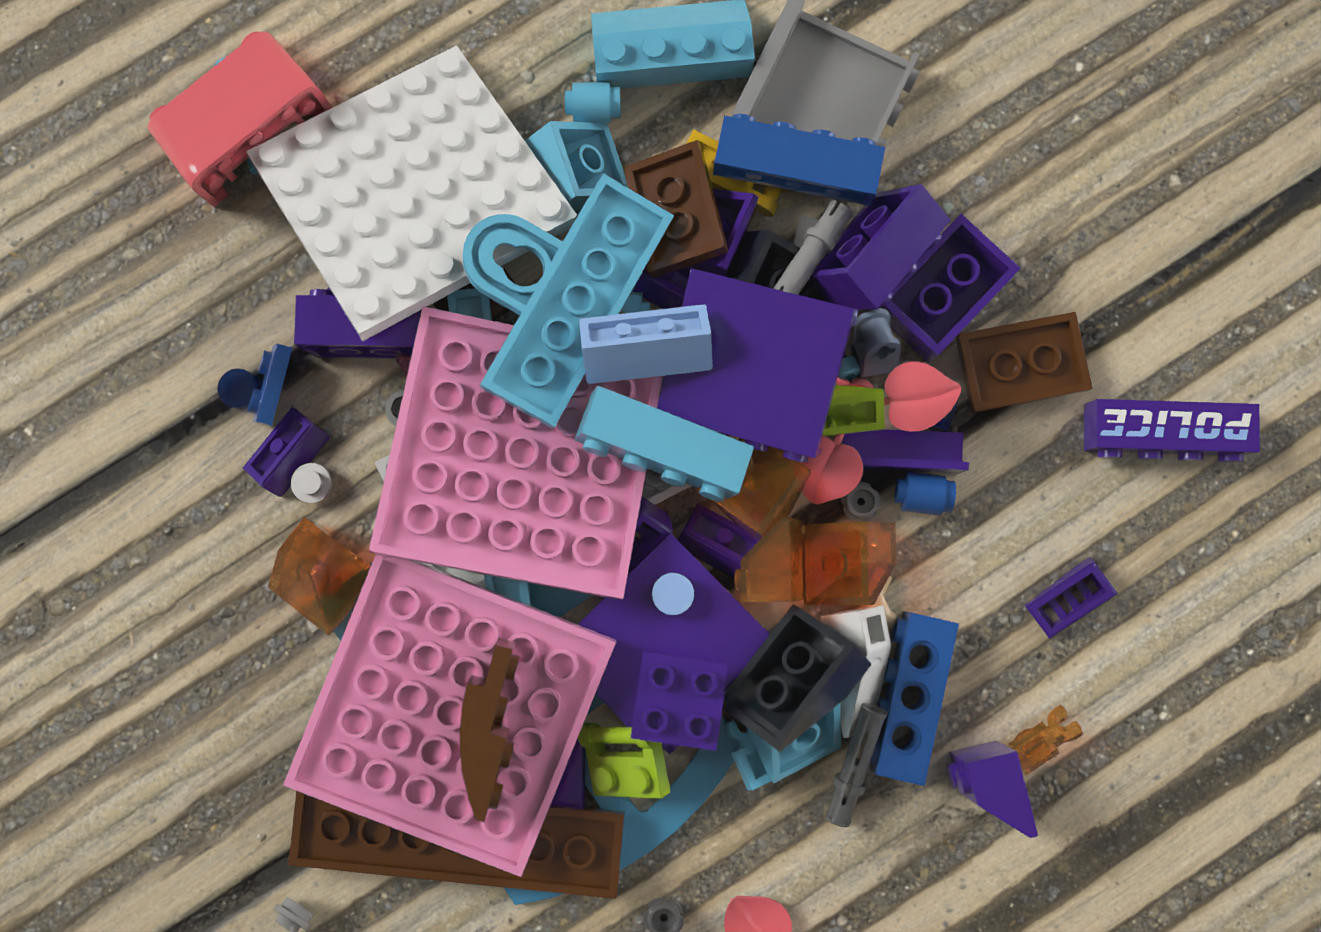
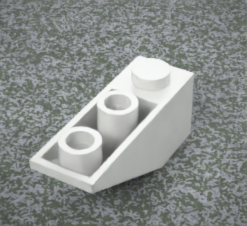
[820,605,891,738]

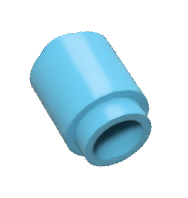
[565,82,621,123]

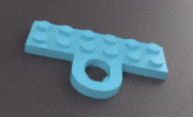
[462,173,674,429]

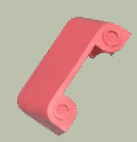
[147,31,333,207]

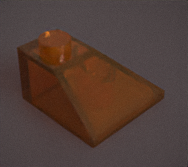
[696,437,811,545]
[268,517,372,636]
[734,517,804,602]
[802,522,897,605]

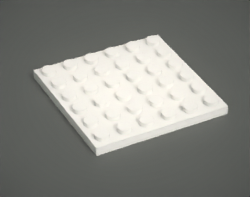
[246,46,577,341]

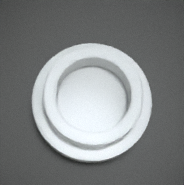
[291,463,332,503]

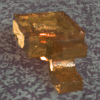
[1008,704,1083,775]

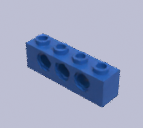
[870,611,959,786]

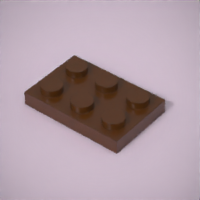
[624,140,728,278]
[955,312,1093,413]

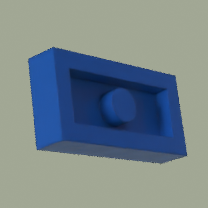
[248,343,292,426]

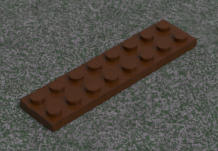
[288,791,625,899]

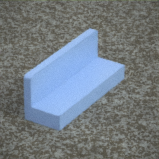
[579,304,712,384]

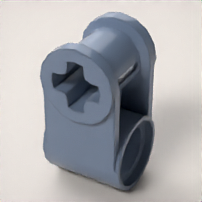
[851,308,901,379]

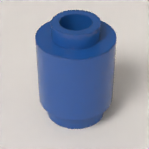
[894,472,956,516]

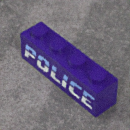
[1084,399,1260,463]

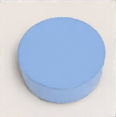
[652,573,694,615]

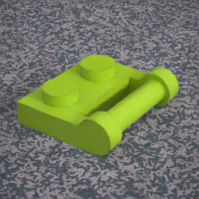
[578,723,670,799]

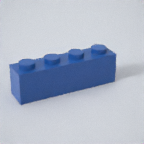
[713,114,886,206]

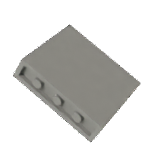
[730,0,920,205]

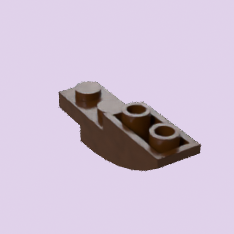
[460,638,520,822]

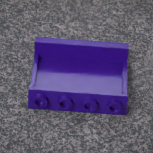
[657,269,859,462]
[578,533,770,754]

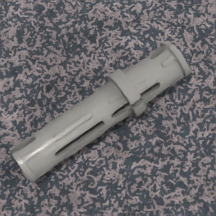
[773,200,852,295]

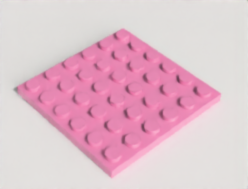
[369,307,663,600]
[283,554,616,877]

